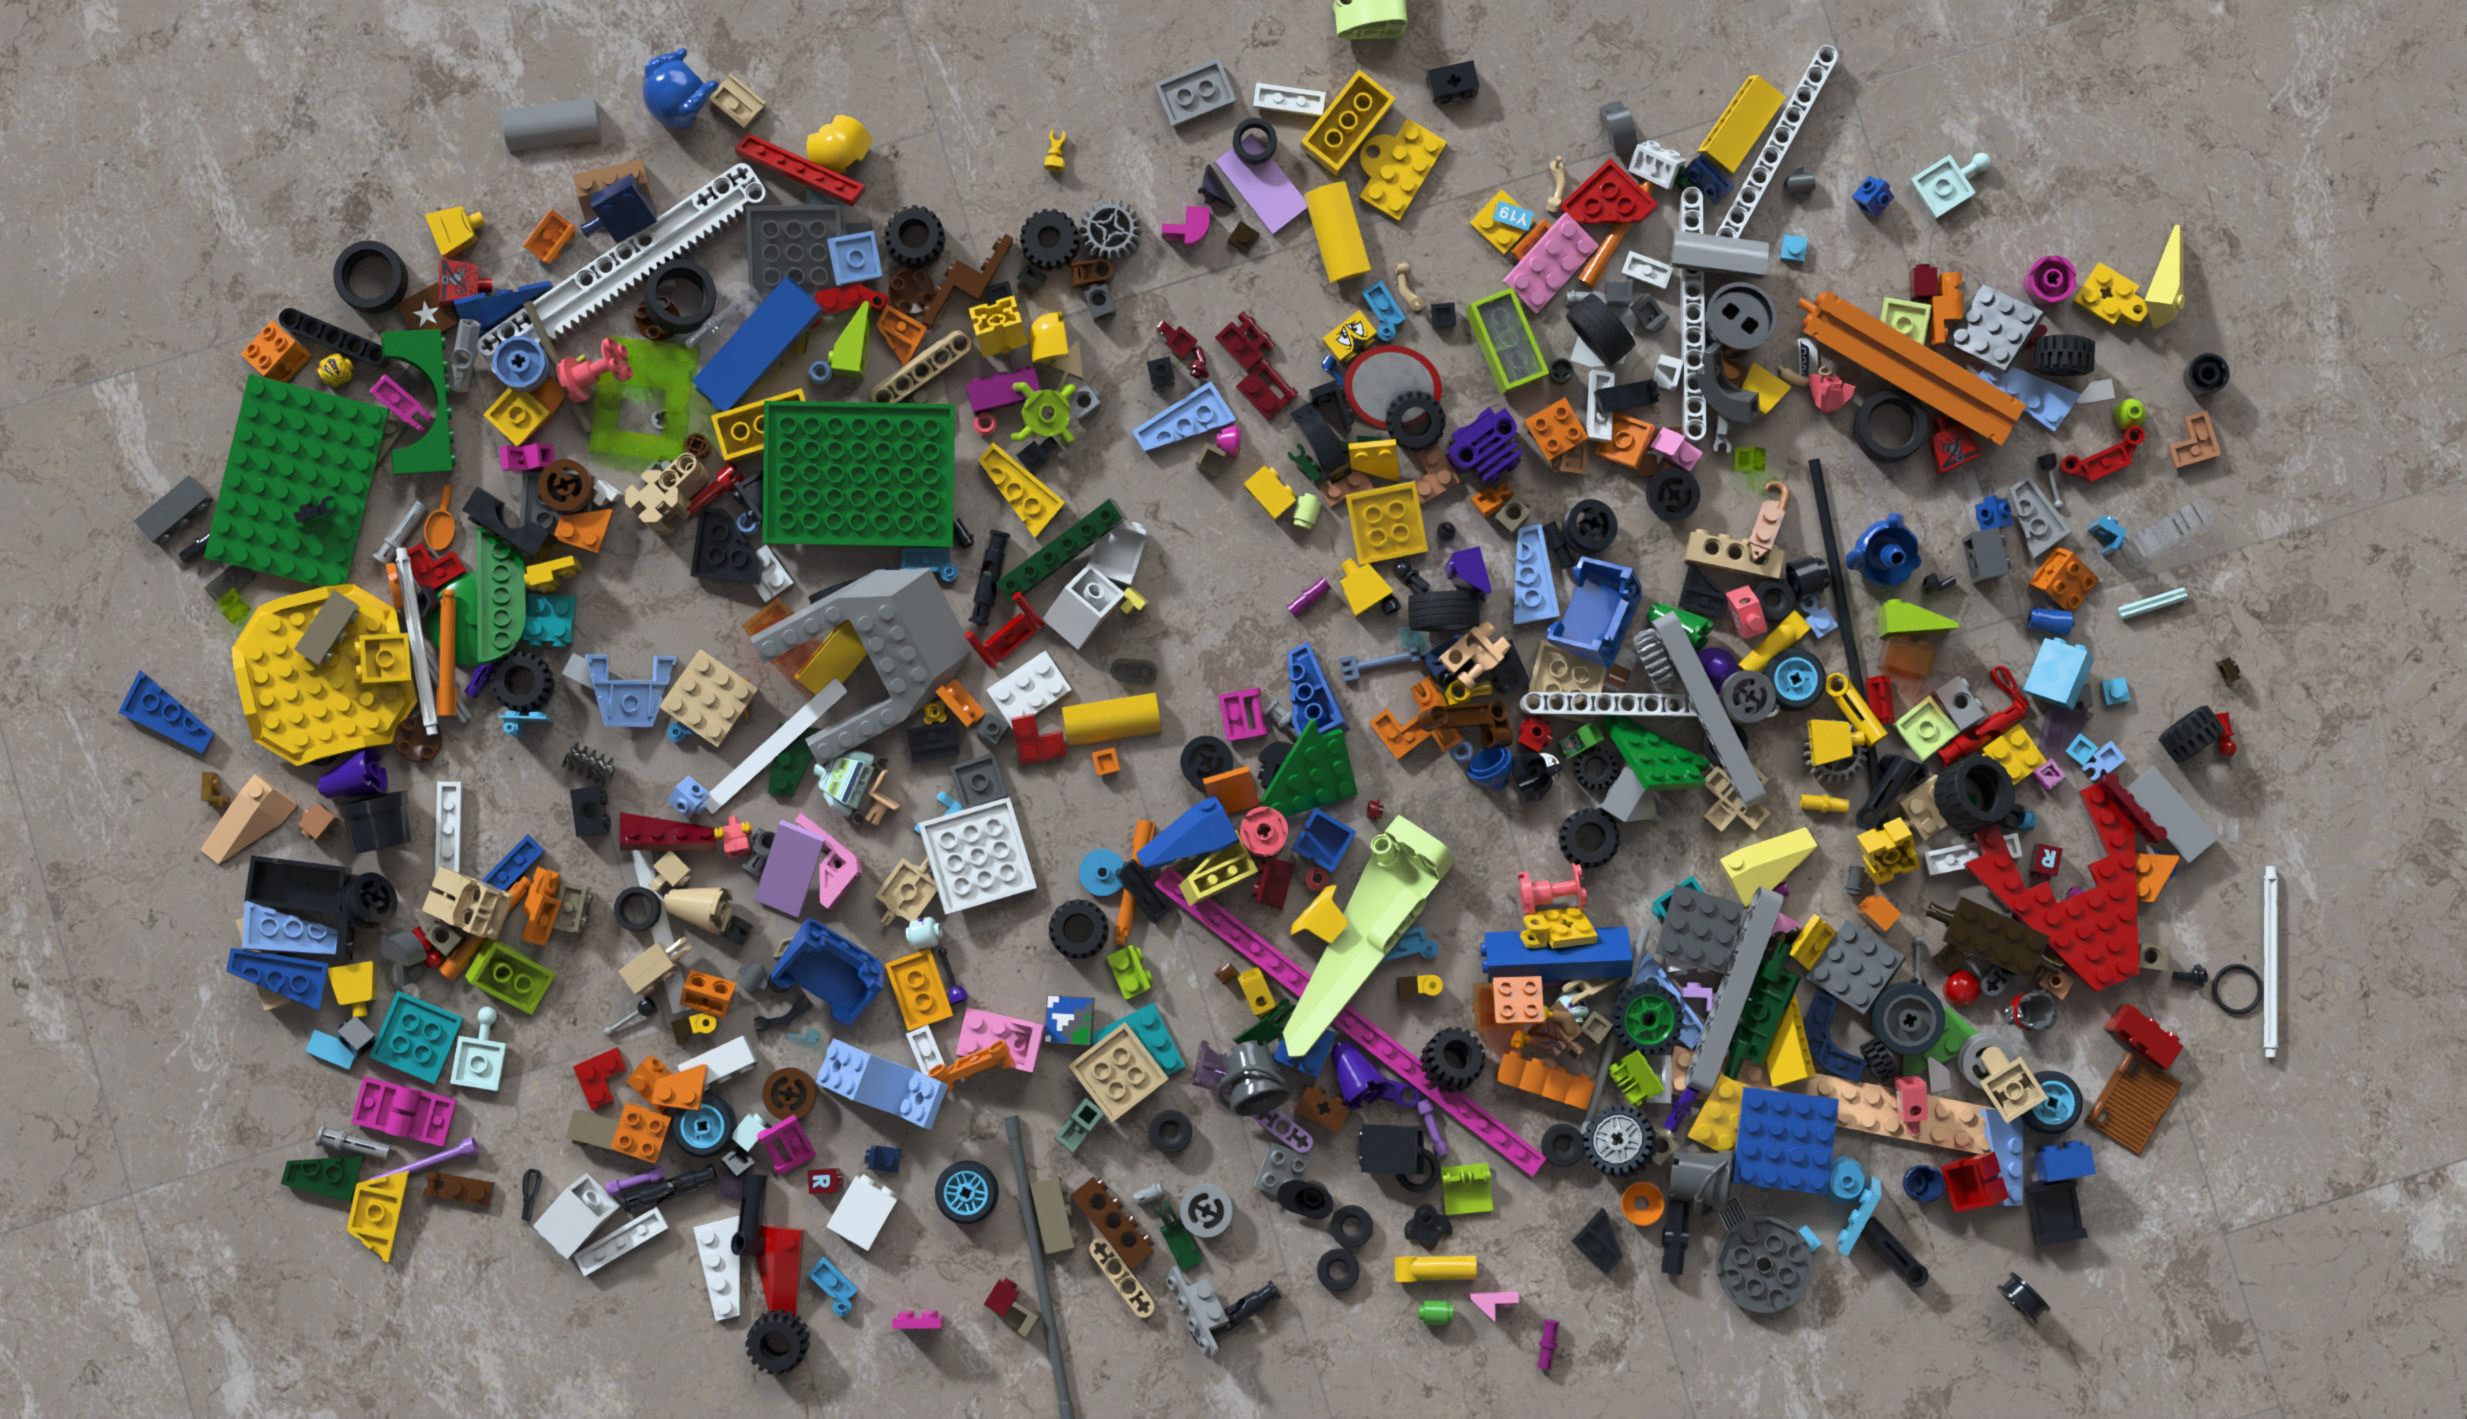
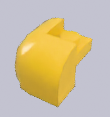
[806,115,873,174]
[1029,311,1069,366]

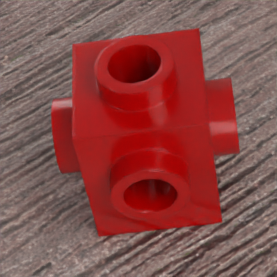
[1516,715,1553,753]

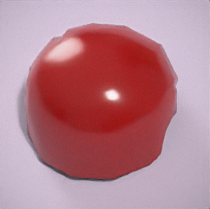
[1942,970,1981,1009]

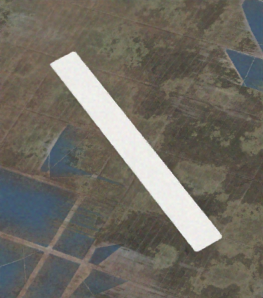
[706,678,847,814]
[631,850,691,1013]

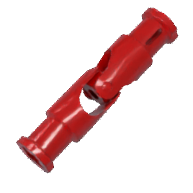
[1936,701,2027,768]

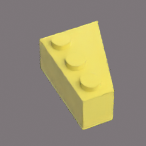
[1179,829,1258,906]

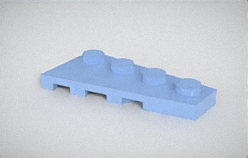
[1978,364,2081,433]
[1132,381,1236,452]
[1513,524,1560,626]
[242,901,338,956]
[1618,951,1704,1050]
[1980,1109,2023,1206]

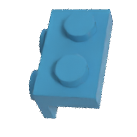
[2087,516,2127,556]

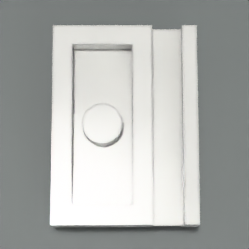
[753,545,794,603]

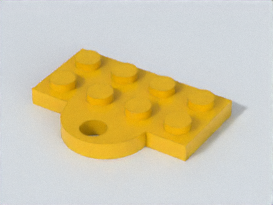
[1359,118,1447,222]

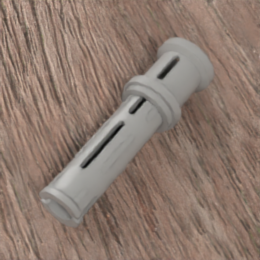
[372,500,429,565]
[1263,697,1299,739]
[315,1125,391,1161]

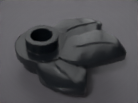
[1762,927,1801,961]
[1404,1204,1452,1251]

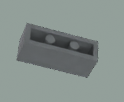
[134,475,213,545]

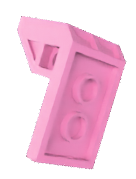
[795,813,862,910]
[956,1008,1046,1073]

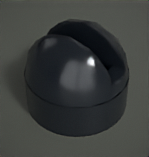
[1437,522,1456,541]
[1381,596,1402,615]

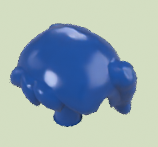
[643,48,719,129]
[1846,512,1922,587]

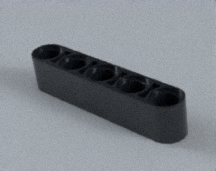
[279,308,391,369]

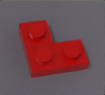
[407,542,467,591]
[1011,713,1067,765]
[573,1047,627,1110]

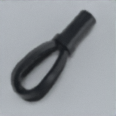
[521,1169,542,1221]

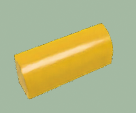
[1697,75,1786,173]
[1304,181,1371,284]
[794,619,867,695]
[1062,693,1162,746]
[1766,993,1816,1087]

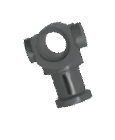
[742,827,776,878]

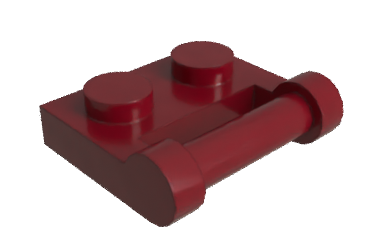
[1236,358,1299,422]

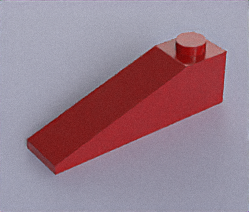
[756,1225,804,1318]

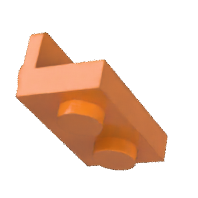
[522,208,577,264]
[626,1055,673,1113]

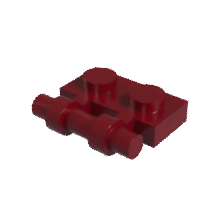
[1215,311,1276,372]

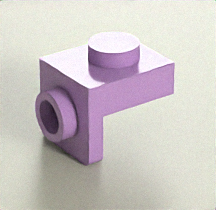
[1681,983,1716,1012]

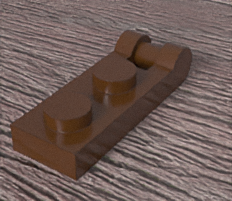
[423,1171,495,1206]

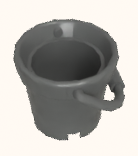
[1216,1040,1292,1117]
[1669,1150,1734,1218]

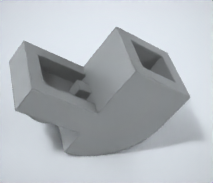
[562,653,622,690]

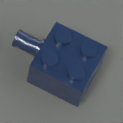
[580,173,657,244]

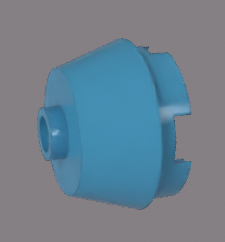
[1825,1156,1868,1204]

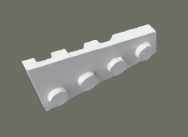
[693,1216,741,1321]

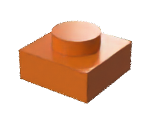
[1092,747,1120,777]

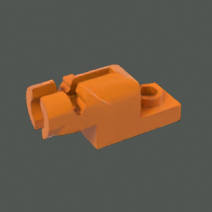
[1928,272,1964,347]
[1410,676,1465,752]
[521,866,562,946]

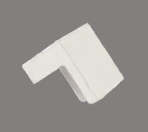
[1653,354,1684,391]

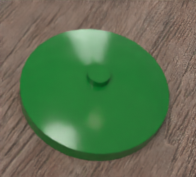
[428,573,508,667]

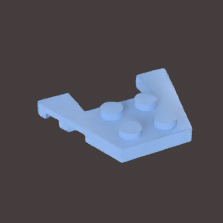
[585,654,677,727]

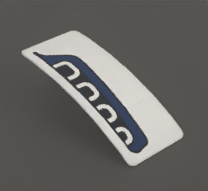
[1798,338,1818,376]

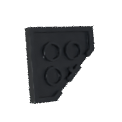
[690,506,763,585]

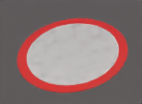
[1344,345,1442,429]

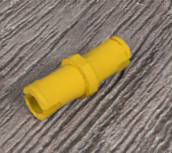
[1800,794,1849,813]

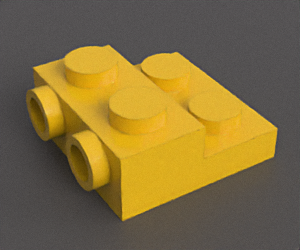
[524,556,583,593]
[354,633,411,685]
[1979,723,2047,785]

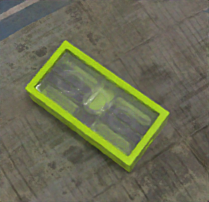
[1465,287,1549,396]

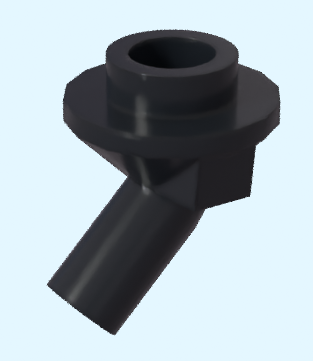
[1922,573,1957,595]
[2172,964,2208,988]

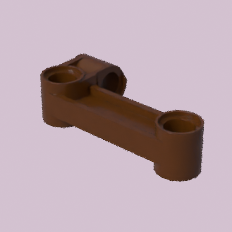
[1418,701,1513,748]

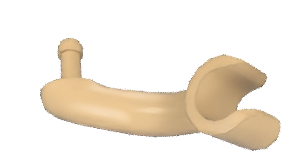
[1545,156,1567,213]
[1395,261,1424,311]
[1777,365,1833,386]

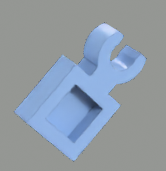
[1799,596,1838,639]
[2081,741,2126,781]

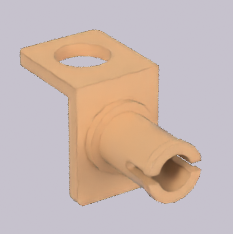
[865,769,901,825]

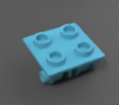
[498,711,554,738]

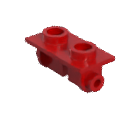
[1866,675,1895,724]

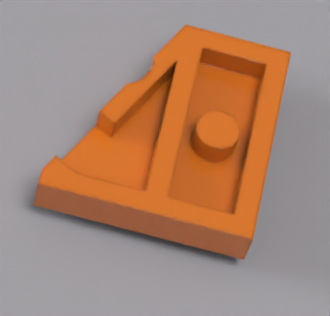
[876,305,929,366]
[554,509,614,554]
[652,1064,709,1111]

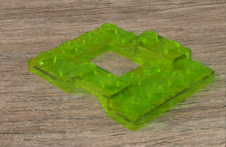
[589,335,700,462]

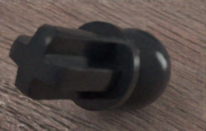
[1393,561,1430,593]

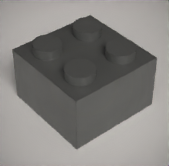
[1962,527,2011,585]

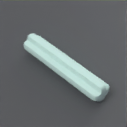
[2118,588,2188,619]

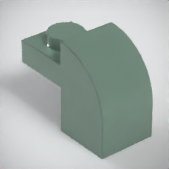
[1054,1098,1104,1154]

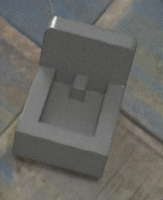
[1629,293,1670,333]

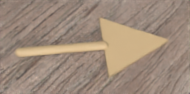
[1049,340,1083,413]

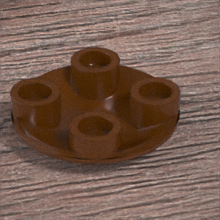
[888,268,934,315]
[634,295,681,342]
[394,715,442,762]

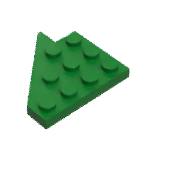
[1602,716,1710,791]
[1261,718,1358,818]

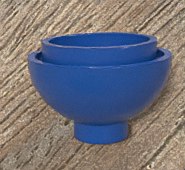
[1467,747,1513,790]

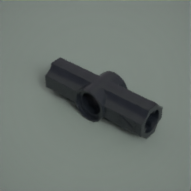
[1661,1200,1690,1275]

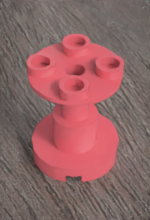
[556,337,634,404]
[1240,807,1288,857]
[1517,863,1587,916]

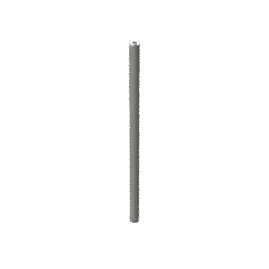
[1580,927,1651,1135]

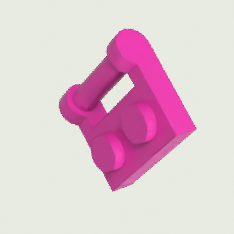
[1218,688,1269,742]
[757,1115,817,1174]

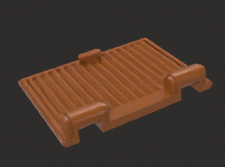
[2084,1049,2183,1156]

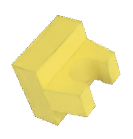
[1120,587,1149,614]

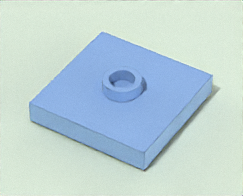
[827,231,883,286]

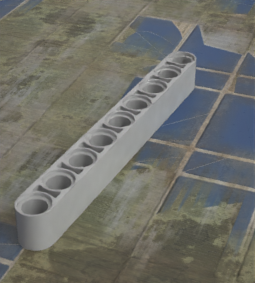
[1651,611,1767,809]
[1684,886,1783,1094]

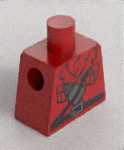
[439,258,492,308]
[1928,415,1983,476]

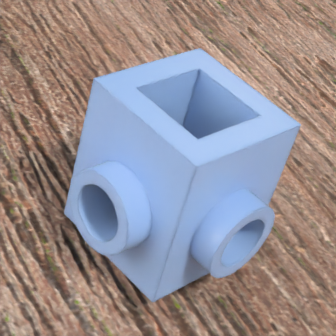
[667,776,710,819]

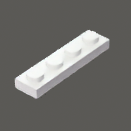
[435,781,463,875]
[1923,833,2023,876]
[573,1206,669,1276]

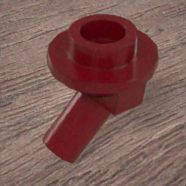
[1187,346,1209,380]

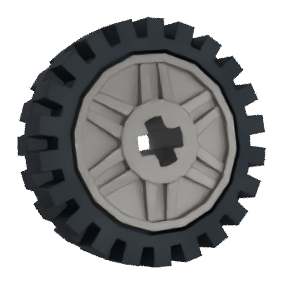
[1583,1105,1657,1179]

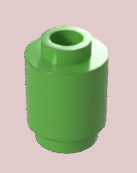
[1419,1301,1453,1325]

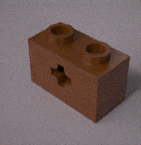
[1294,1084,1350,1134]

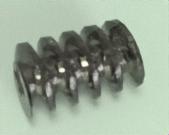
[562,742,616,787]

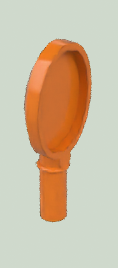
[424,484,455,550]

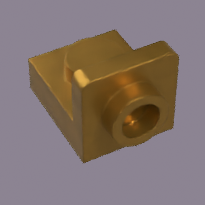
[201,772,230,806]

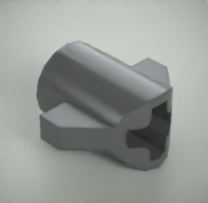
[1784,166,1816,200]
[737,963,769,994]

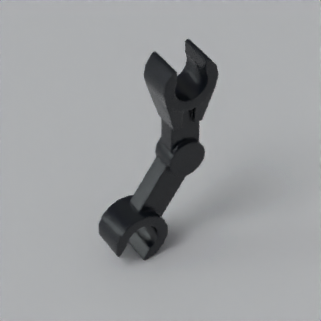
[754,995,812,1032]

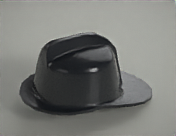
[1277,1179,1334,1220]

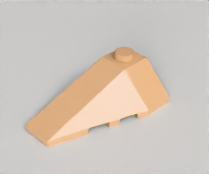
[200,774,298,865]

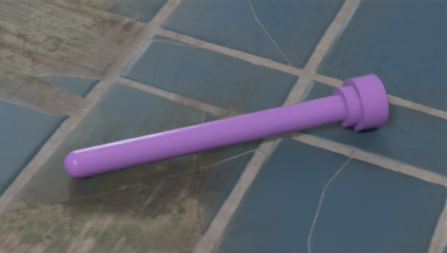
[369,1136,479,1180]

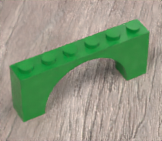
[381,329,456,476]

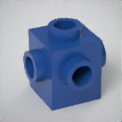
[1851,176,1894,218]
[1975,495,2014,531]

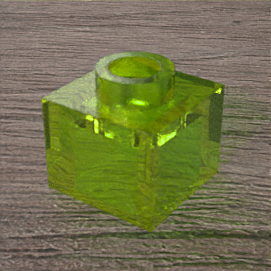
[1735,446,1766,474]
[216,587,252,625]

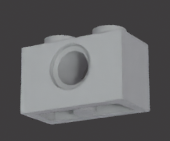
[1931,675,1985,731]

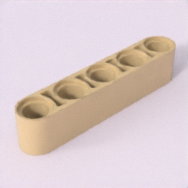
[870,330,971,403]

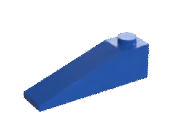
[1287,642,1351,737]

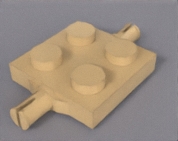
[1897,774,1948,841]
[875,857,938,927]

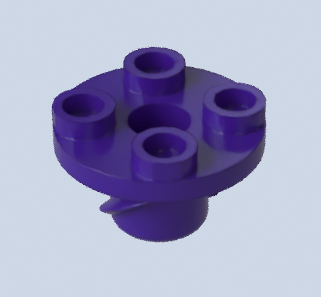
[1697,647,1738,694]

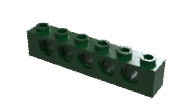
[996,499,1128,602]

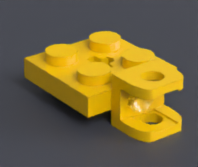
[2073,262,2148,327]
[1520,906,1598,948]

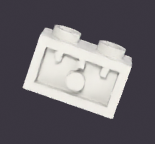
[1628,140,1686,189]

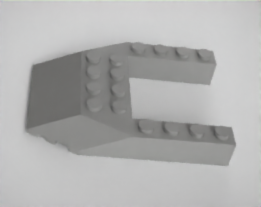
[750,568,973,766]

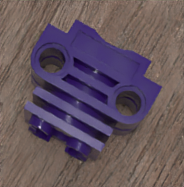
[1445,407,1523,486]

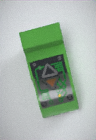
[1556,721,1604,760]

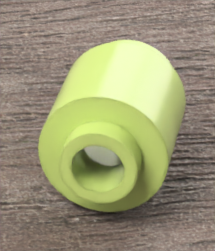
[1292,493,1322,530]

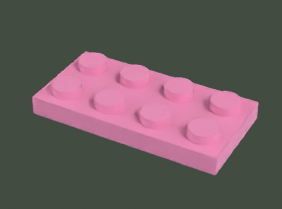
[1502,213,1599,314]

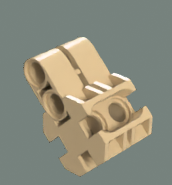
[625,453,709,535]
[422,866,514,940]

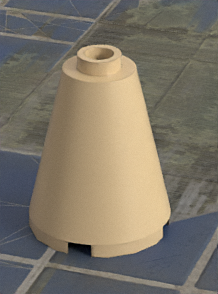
[663,887,733,935]

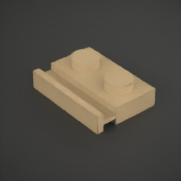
[709,73,767,130]

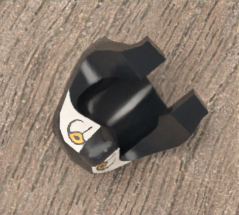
[1511,752,1563,802]

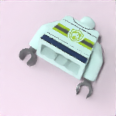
[814,750,888,825]

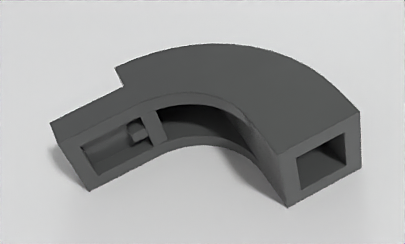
[1696,343,1760,423]

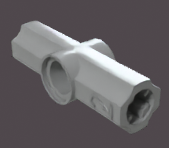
[449,319,481,392]

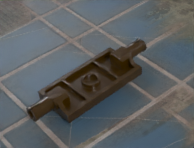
[1925,897,2064,980]

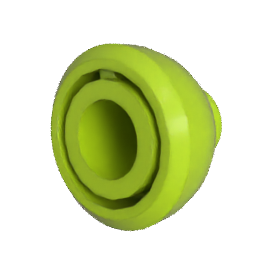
[2113,399,2147,431]

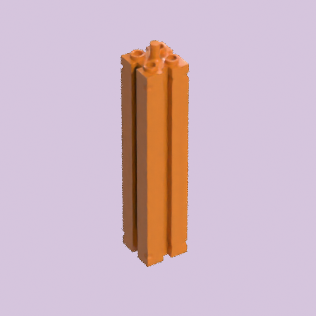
[1797,290,2026,446]

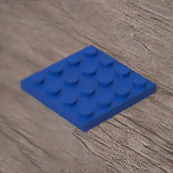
[1731,1087,1839,1195]

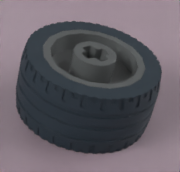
[1871,982,1945,1055]

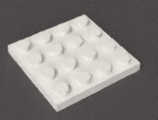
[918,797,1037,915]

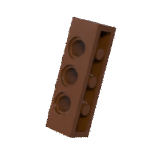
[1071,1176,1154,1270]

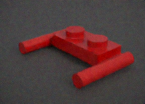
[965,592,1045,669]

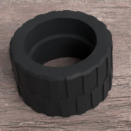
[1934,754,2015,833]

